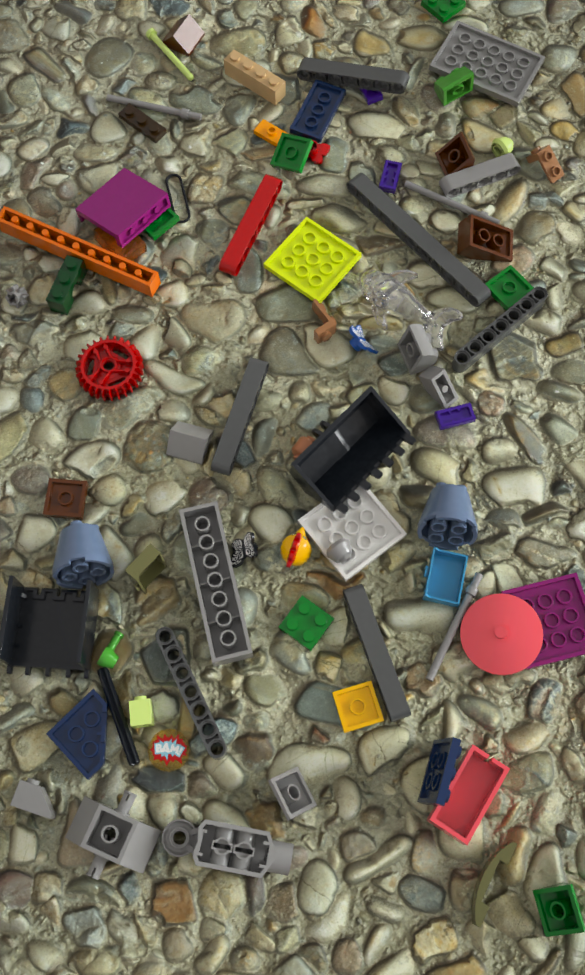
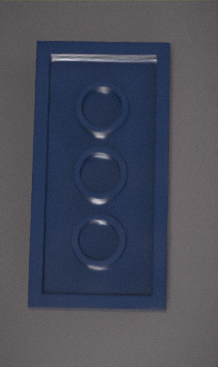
[290,80,346,144]

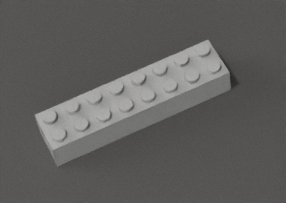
[179,501,254,667]

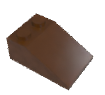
[457,214,513,262]

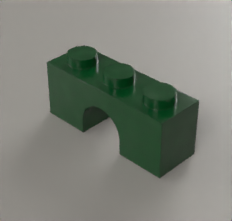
[46,255,87,315]

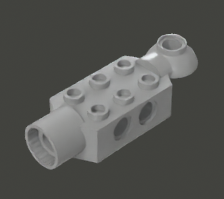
[162,819,294,878]

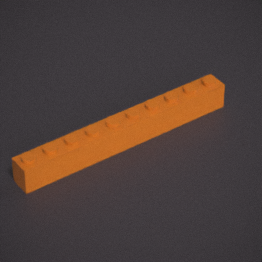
[0,206,161,297]

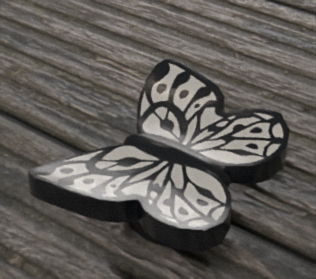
[231,532,258,568]

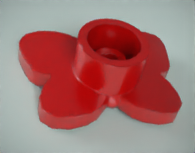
[304,137,330,164]

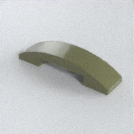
[471,842,517,928]

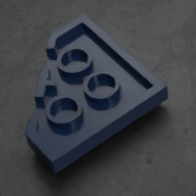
[46,689,108,780]

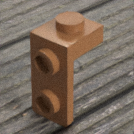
[526,145,564,184]
[312,299,337,344]

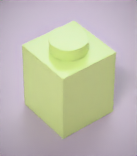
[129,696,154,729]

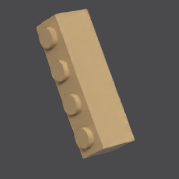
[224,50,286,106]

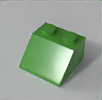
[434,66,474,106]

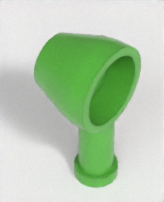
[97,631,124,669]

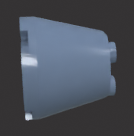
[417,482,478,550]
[52,520,114,589]

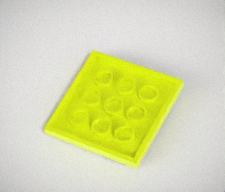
[263,217,362,303]

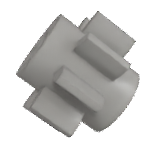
[5,284,29,308]

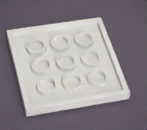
[298,487,407,582]

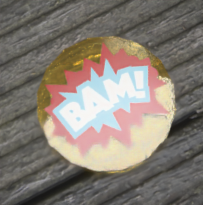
[148,729,190,772]

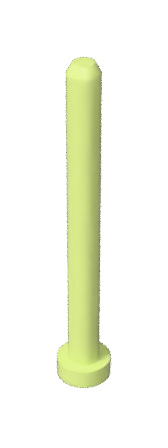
[146,28,194,81]

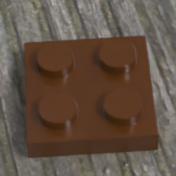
[43,478,88,520]

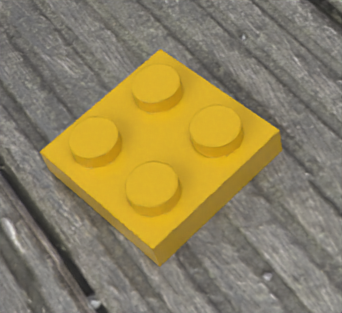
[332,681,384,733]

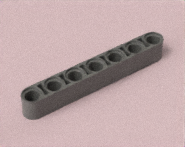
[297,57,409,94]
[451,286,548,373]
[211,357,269,476]
[343,584,411,722]
[155,627,228,760]

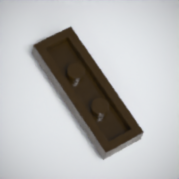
[118,103,167,143]

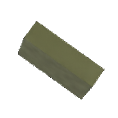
[125,543,167,594]

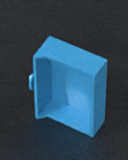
[422,547,468,608]

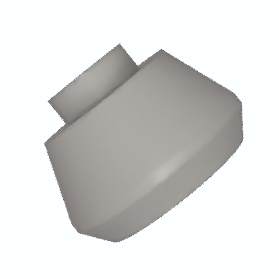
[327,538,352,564]

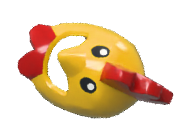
[280,527,312,568]

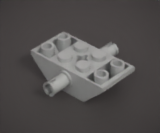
[65,790,162,880]

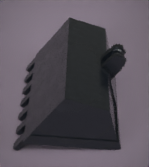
[289,386,416,514]

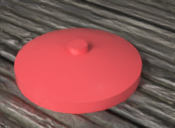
[460,593,543,676]

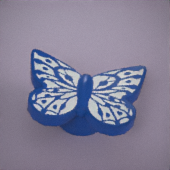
[349,325,379,354]

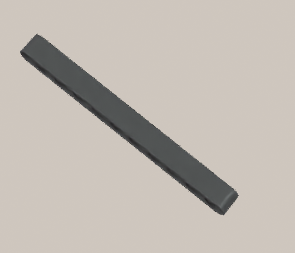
[346,173,491,307]

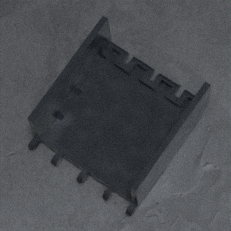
[0,575,99,679]

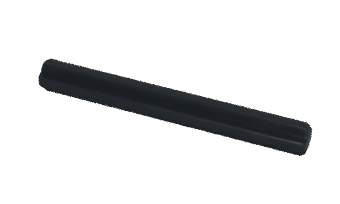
[97,667,140,766]

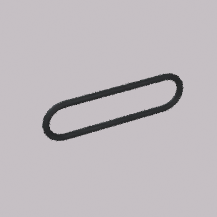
[165,174,191,223]

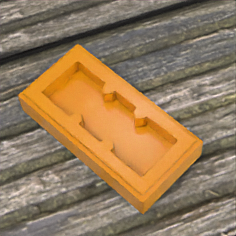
[254,119,289,147]

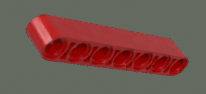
[219,174,283,276]

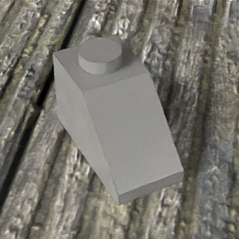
[418,365,459,409]
[10,777,56,819]

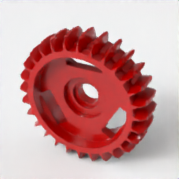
[75,335,144,401]

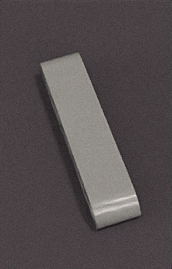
[439,153,521,199]

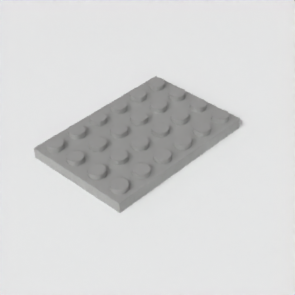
[429,20,545,107]

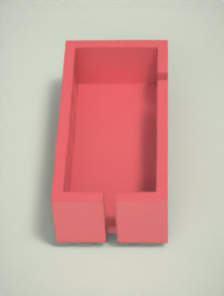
[427,744,510,845]

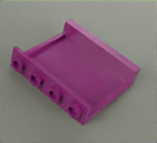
[75,168,171,248]

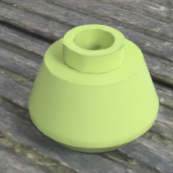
[491,137,513,157]

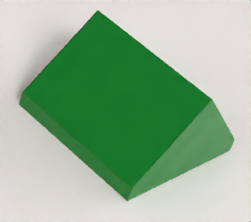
[533,882,585,937]

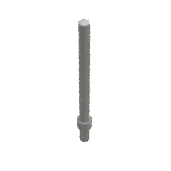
[106,94,202,121]
[404,180,500,224]
[425,572,483,682]

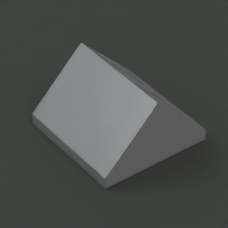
[166,421,214,465]
[268,766,317,821]

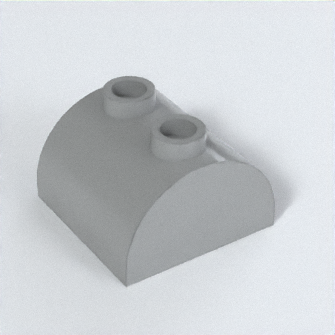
[397,324,438,375]

